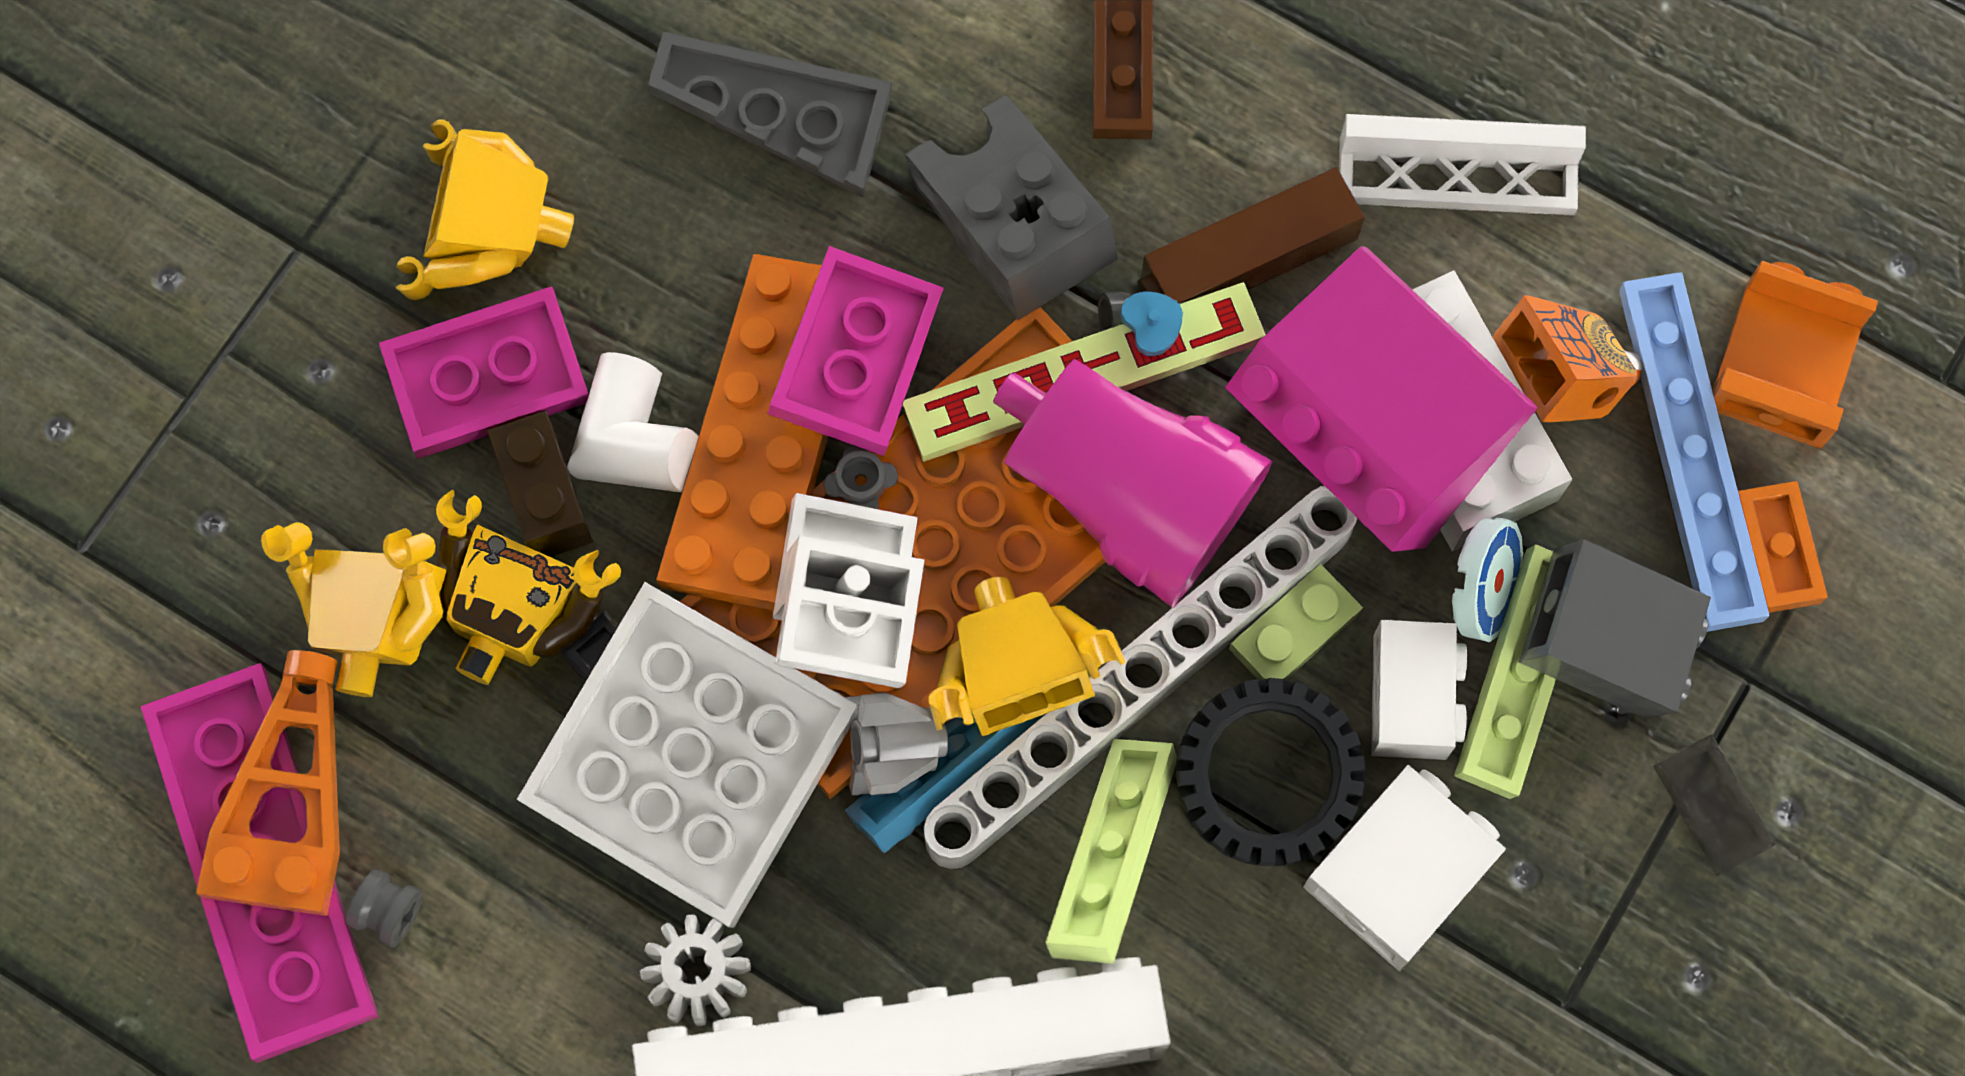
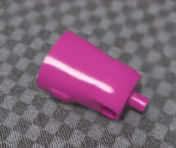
[993,359,1272,608]

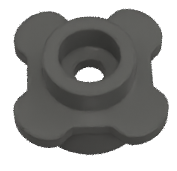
[824,445,898,509]

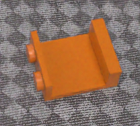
[1712,261,1878,449]

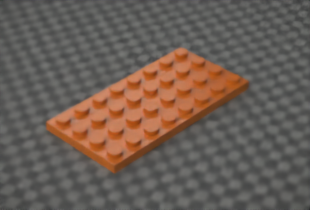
[679,307,1105,799]

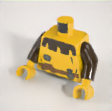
[436,490,621,685]

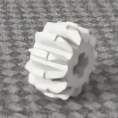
[640,915,751,1026]

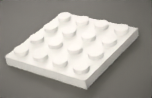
[517,582,860,928]

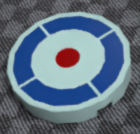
[1452,518,1523,642]

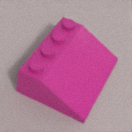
[1225,247,1538,552]

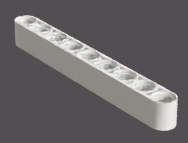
[924,486,1357,869]

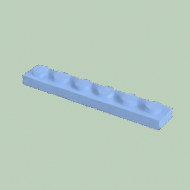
[1619,272,1769,632]

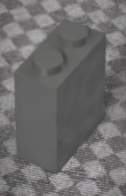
[1519,539,1711,719]

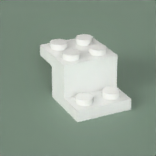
[772,493,924,688]

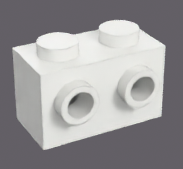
[1371,620,1467,760]

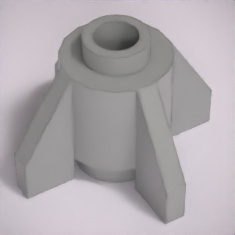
[845,693,948,795]

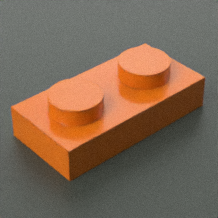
[1738,481,1828,613]

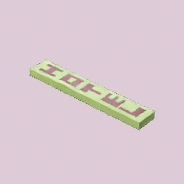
[902,282,1266,462]

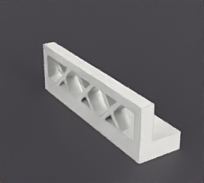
[1339,114,1586,215]

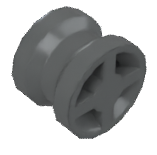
[346,868,423,948]

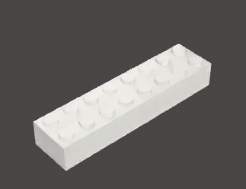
[633,957,1170,1076]

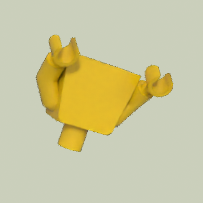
[396,120,574,300]
[261,522,446,697]
[928,577,1126,737]

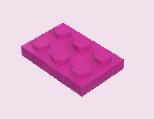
[767,246,944,456]
[379,286,589,459]

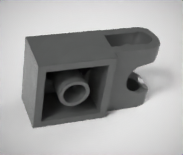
[905,95,1118,320]

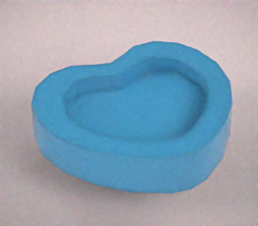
[1121,292,1183,356]

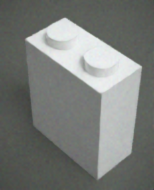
[1303,765,1506,971]

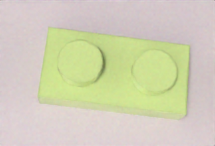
[1229,563,1363,681]

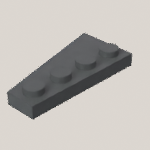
[648,31,892,198]

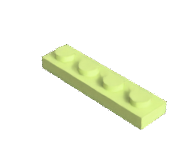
[1454,544,1556,799]
[1046,739,1177,964]

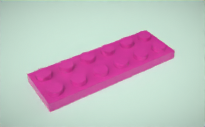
[140,663,379,1063]

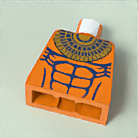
[1492,295,1642,422]

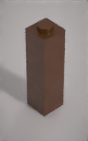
[1137,167,1365,304]

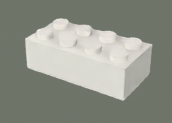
[1413,270,1572,552]

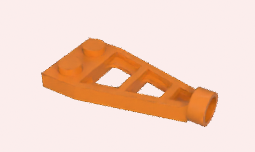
[196,650,340,916]

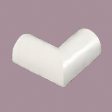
[567,352,698,493]

